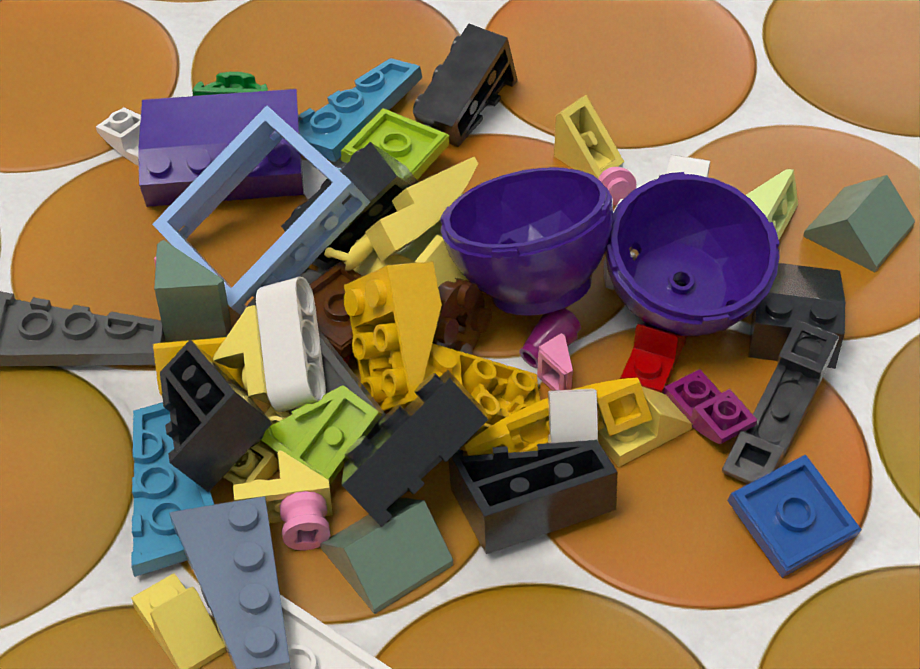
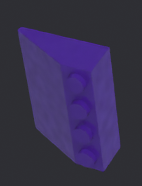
[138,89,304,207]

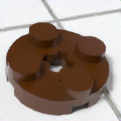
[432,278,492,355]

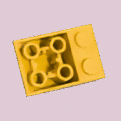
[344,261,442,411]
[401,343,540,451]

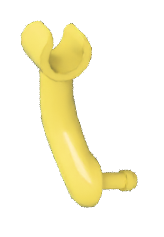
[324,234,374,271]

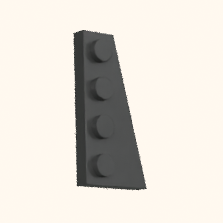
[0,291,165,366]

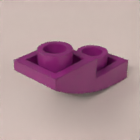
[663,369,758,444]

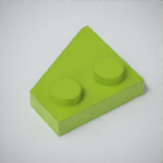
[261,385,382,485]

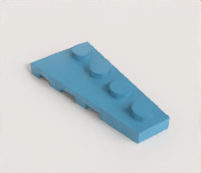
[299,58,422,162]
[131,402,214,577]

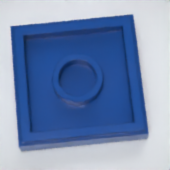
[727,454,862,578]

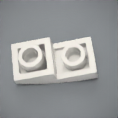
[96,107,141,166]
[548,389,598,443]

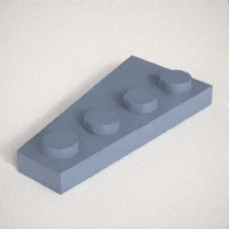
[169,496,291,669]

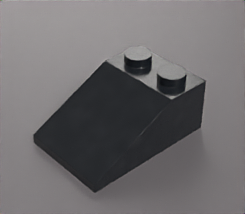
[748,263,846,369]

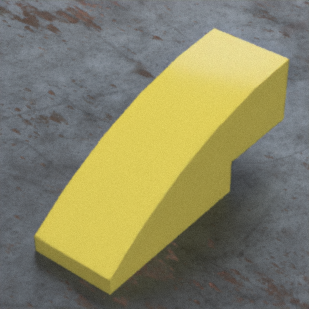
[365,156,478,261]

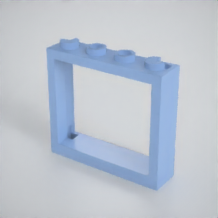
[152,106,370,315]

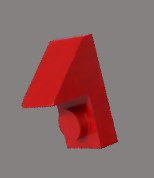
[620,323,686,393]

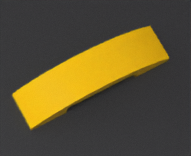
[465,378,652,456]

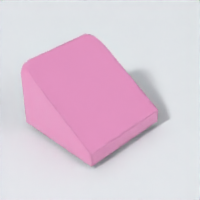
[537,333,573,391]

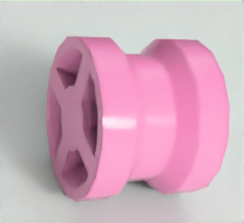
[280,491,330,550]

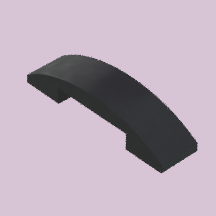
[722,320,839,484]

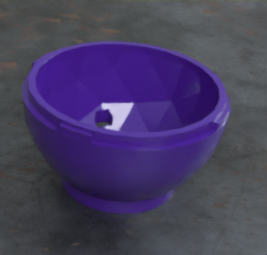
[440,167,613,315]
[605,172,780,336]

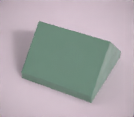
[803,175,915,272]
[154,240,232,342]
[320,497,453,614]

